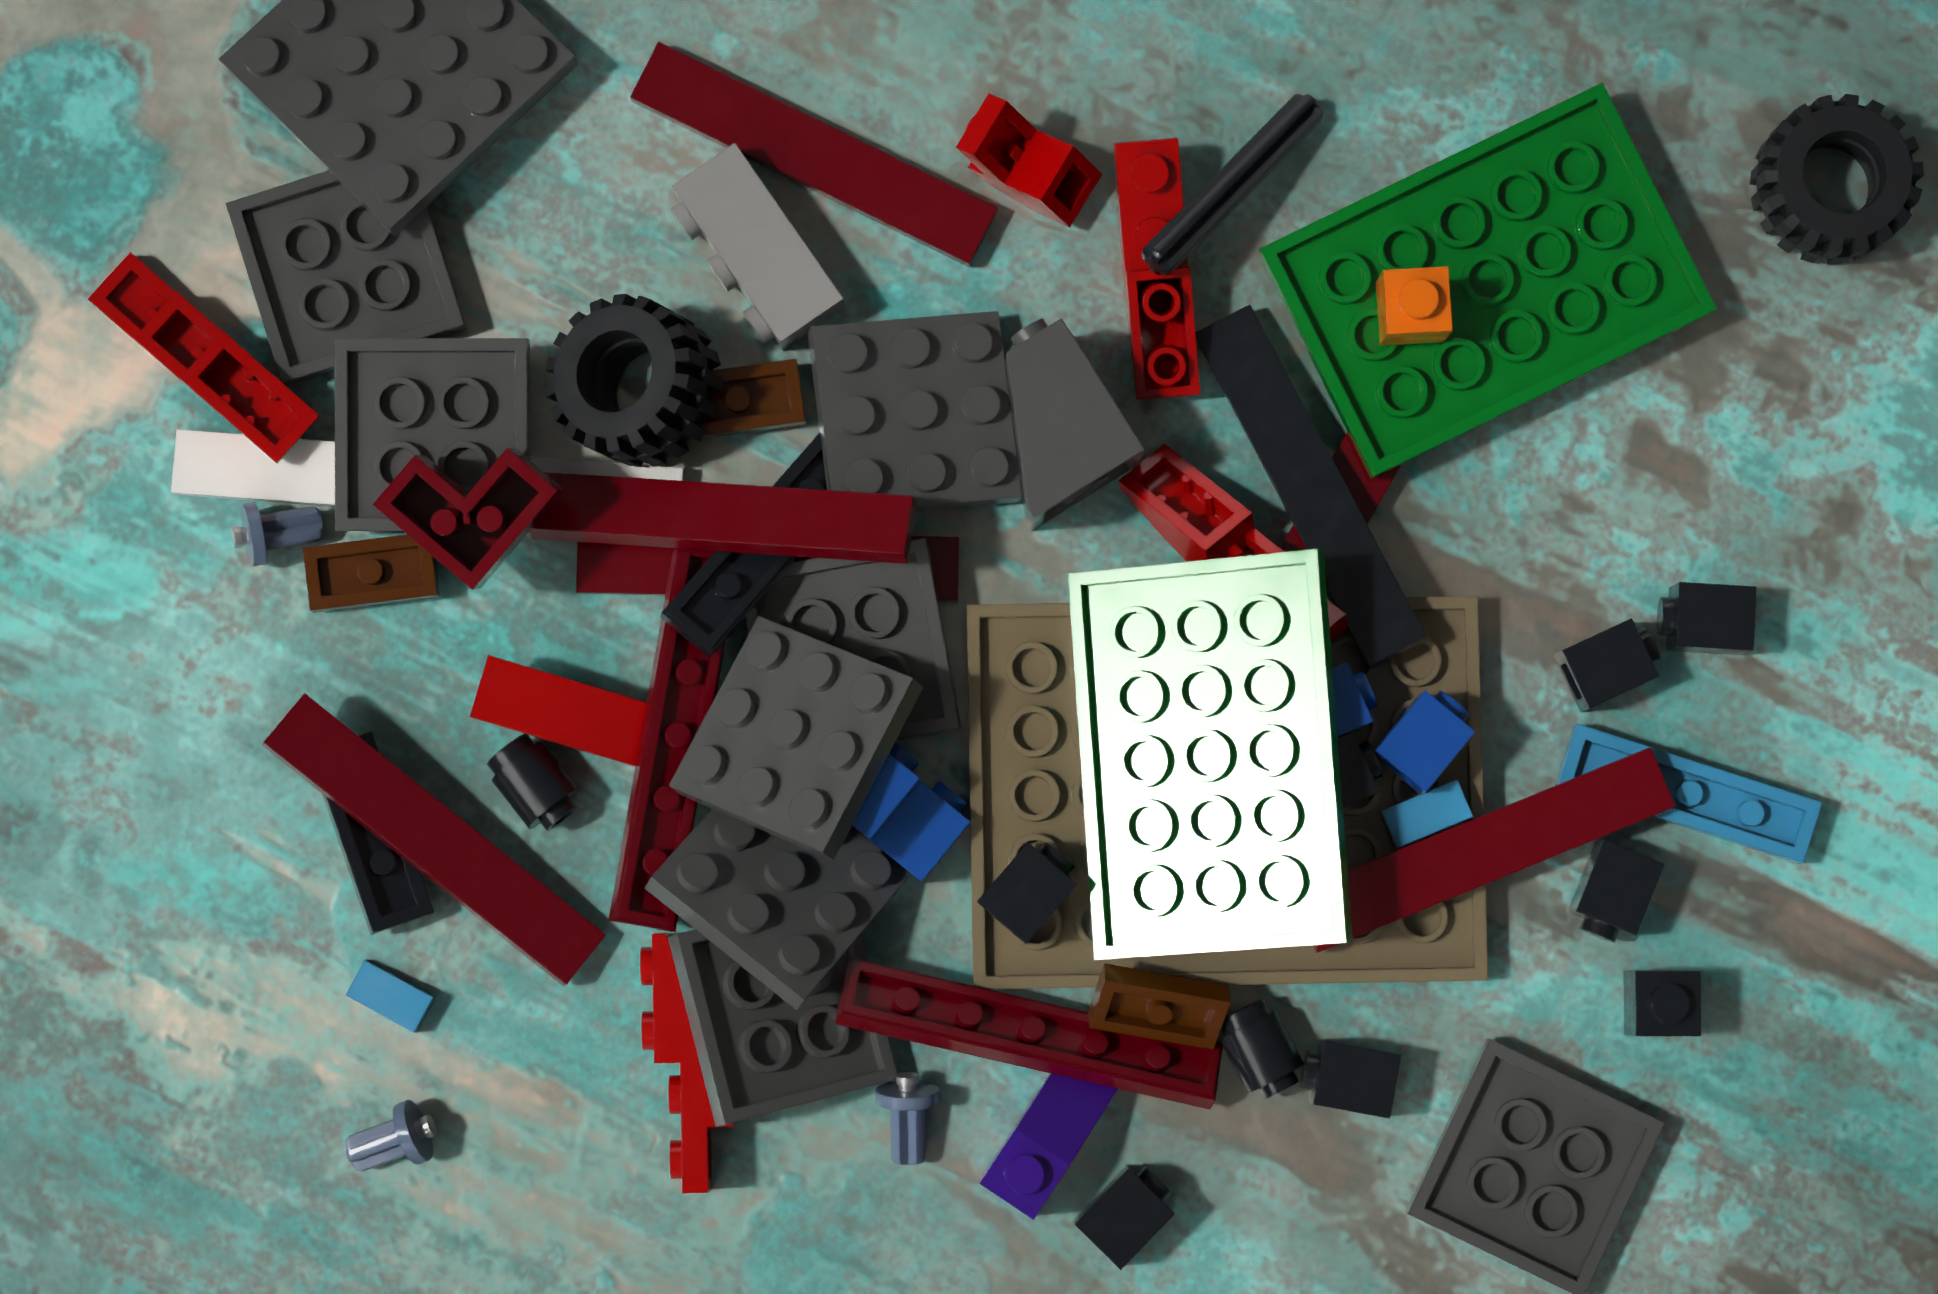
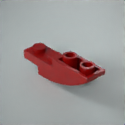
[1113,137,1200,400]
[640,933,737,1193]

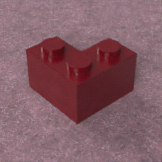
[372,448,564,590]

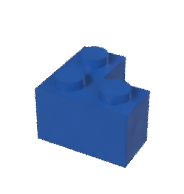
[852,742,970,883]

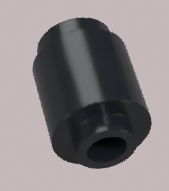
[487,734,580,831]
[1219,998,1304,1099]

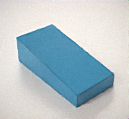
[1381,780,1473,848]
[346,960,436,1033]

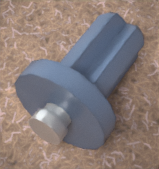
[231,502,324,566]
[875,1072,940,1165]
[345,1100,437,1172]

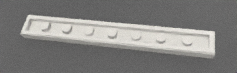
[171,429,685,507]

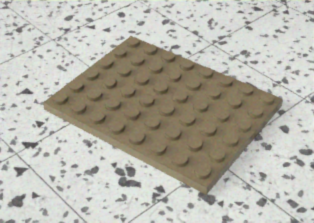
[967,596,1488,989]

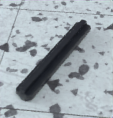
[1141,94,1323,276]

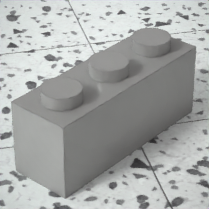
[671,143,845,351]

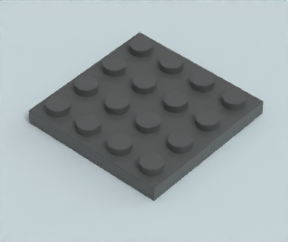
[218,0,578,237]

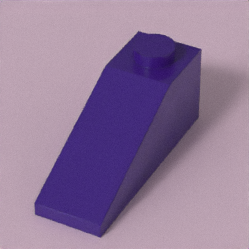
[979,1073,1118,1220]

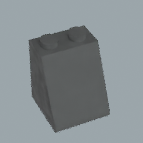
[1006,318,1144,531]

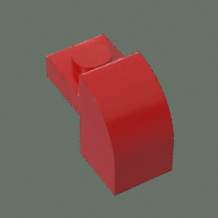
[956,93,1103,228]

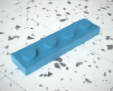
[1555,724,1822,864]

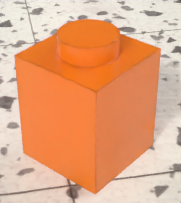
[1376,266,1452,346]

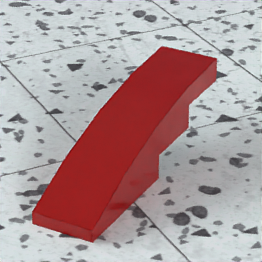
[88,252,320,464]
[1118,443,1347,642]
[470,655,646,767]

